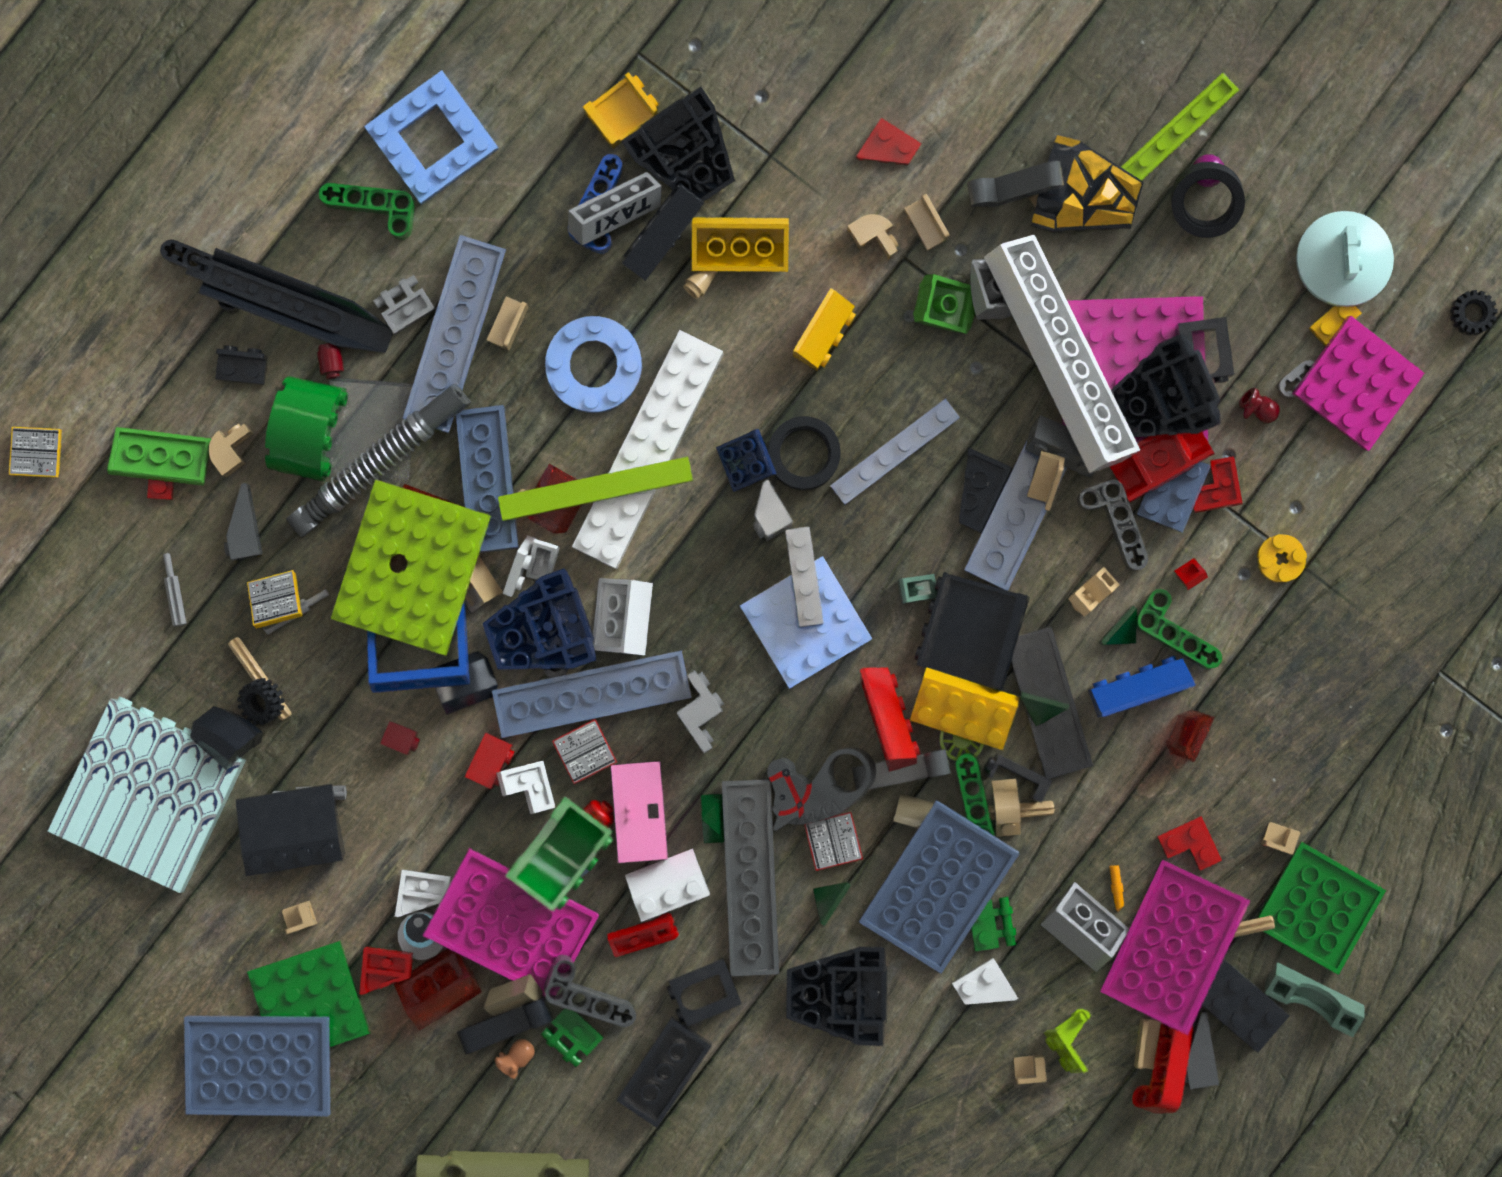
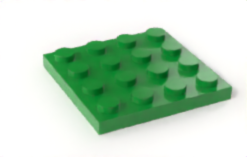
[1256,841,1386,975]
[247,940,370,1047]

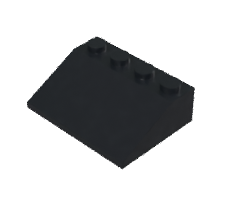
[236,783,345,876]

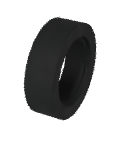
[1171,162,1245,238]
[768,416,841,490]

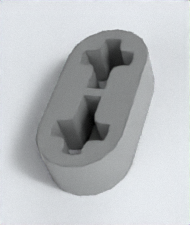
[1278,360,1314,398]

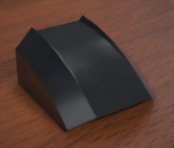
[432,651,498,715]
[190,706,263,771]

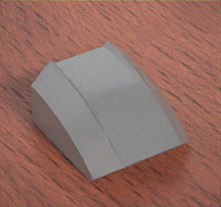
[971,259,1012,320]

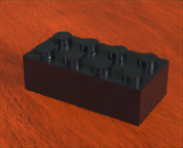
[1202,958,1290,1053]
[616,1017,712,1128]

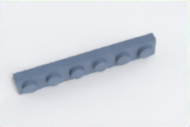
[830,398,960,505]

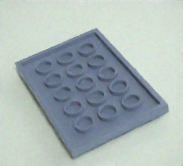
[859,800,1019,974]
[184,1016,330,1116]

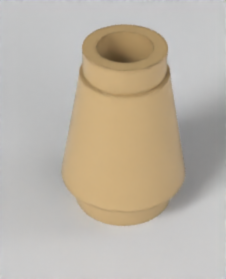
[683,271,718,299]

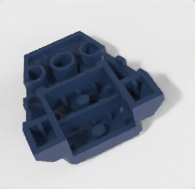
[482,568,596,669]

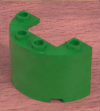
[265,376,348,482]
[506,797,613,911]

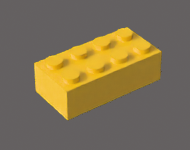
[910,667,1019,750]

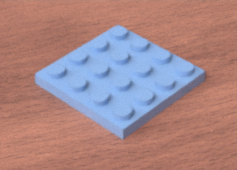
[740,556,872,689]

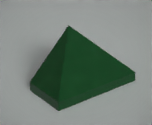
[1099,605,1137,645]
[1019,692,1069,726]
[701,794,725,843]
[813,881,851,926]

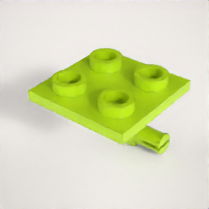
[1044,1009,1090,1073]

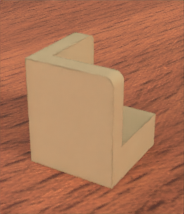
[1261,822,1300,855]
[282,901,317,934]
[1013,1055,1047,1084]

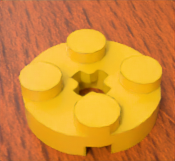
[1257,534,1307,582]

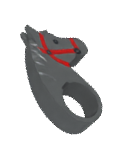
[767,747,876,831]

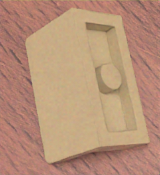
[904,194,950,251]
[487,296,529,350]
[1027,451,1065,511]
[464,555,502,613]
[1134,1017,1161,1069]

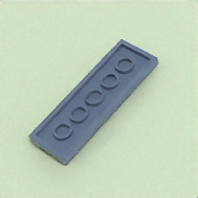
[456,405,519,553]
[964,440,1067,591]

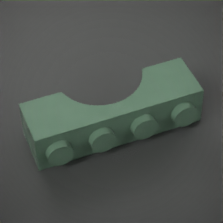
[1265,962,1365,1037]

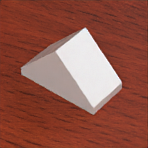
[526,539,560,580]

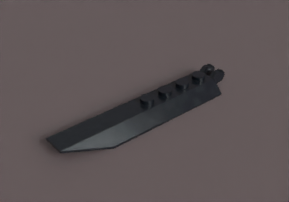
[185,248,393,353]

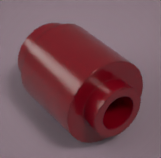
[317,343,344,379]

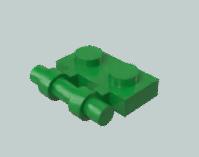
[971,897,1017,951]
[540,1008,604,1068]

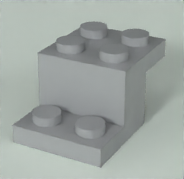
[676,670,724,753]

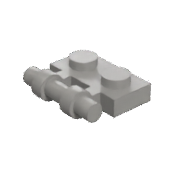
[373,275,436,335]

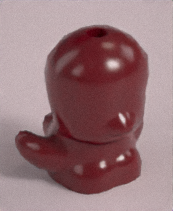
[1239,388,1280,424]

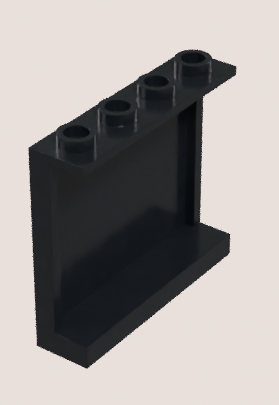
[915,572,1030,690]

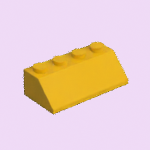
[692,218,789,272]

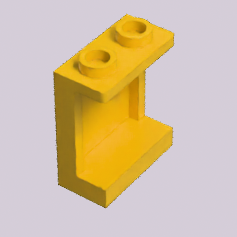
[583,72,659,149]

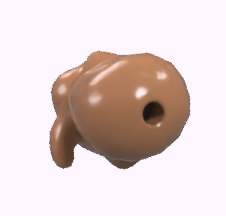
[495,1039,535,1079]

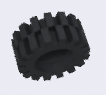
[1450,290,1498,335]
[237,678,285,725]

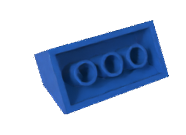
[1088,656,1196,717]

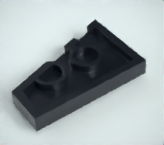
[959,447,1012,533]

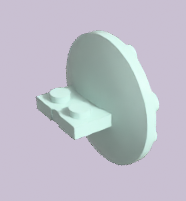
[1296,211,1394,307]

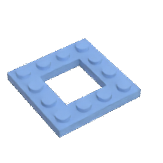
[364,71,499,205]

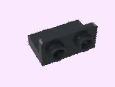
[215,345,268,385]

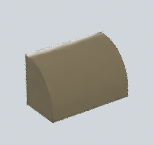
[893,793,947,828]
[484,974,543,1016]

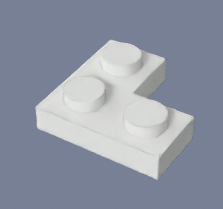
[497,761,555,814]

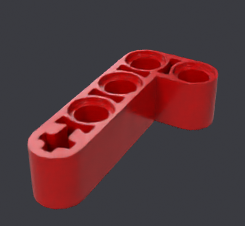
[1132,1022,1193,1114]

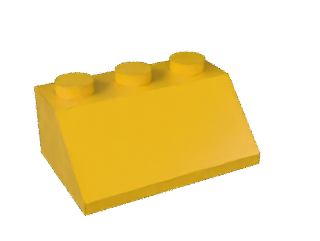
[793,288,856,371]

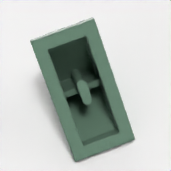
[897,574,938,604]

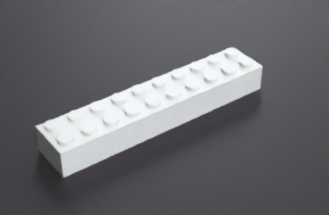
[984,235,1140,473]
[572,330,723,570]

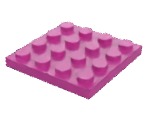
[1292,316,1425,451]

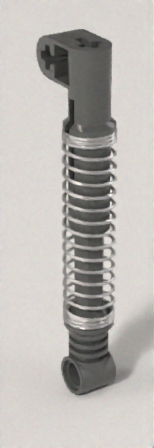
[286,383,472,538]

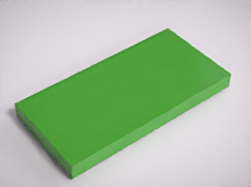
[107,427,211,486]

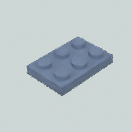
[1137,462,1211,533]

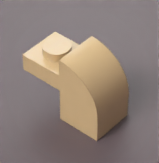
[847,214,899,259]
[209,424,253,478]
[1068,567,1120,617]
[992,779,1021,837]

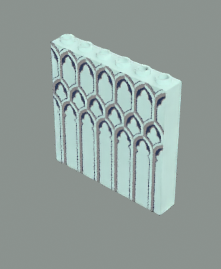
[48,696,246,893]

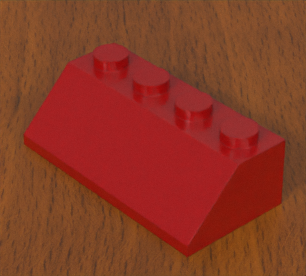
[860,667,920,772]

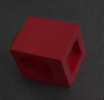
[380,721,420,755]

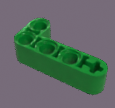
[319,183,415,240]
[1136,589,1222,669]
[956,753,995,836]

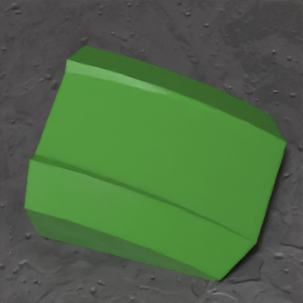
[913,274,975,334]

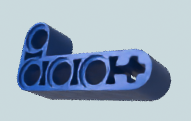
[568,154,623,254]

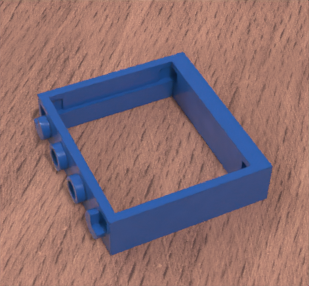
[367,600,470,693]

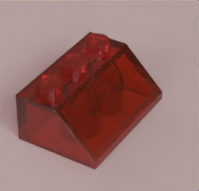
[393,949,482,1030]

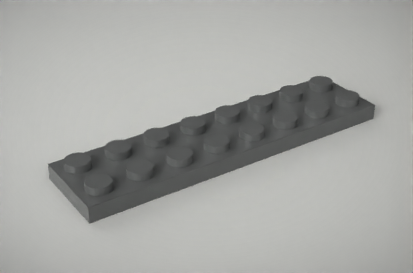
[722,779,779,976]

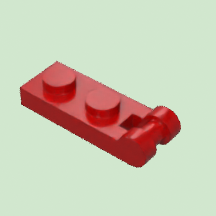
[607,913,679,957]

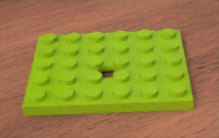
[331,480,491,655]

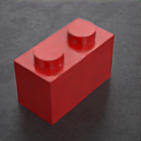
[465,733,515,789]

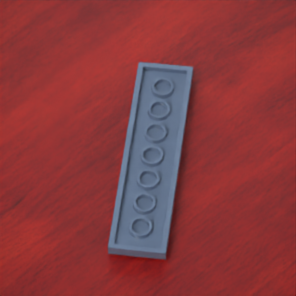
[403,235,506,433]
[492,650,692,738]

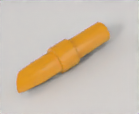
[1109,865,1124,912]

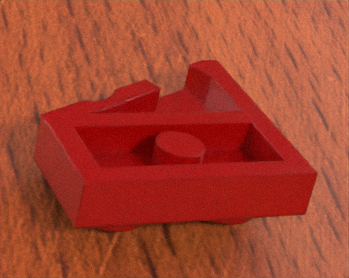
[359,947,413,995]

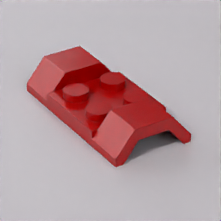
[1109,432,1215,502]

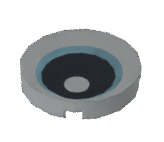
[398,911,444,960]

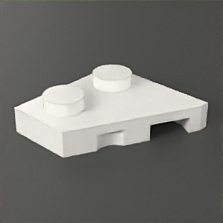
[503,535,536,597]
[395,870,451,917]
[952,958,1018,1005]

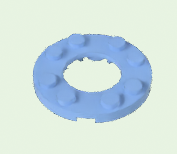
[545,316,642,413]

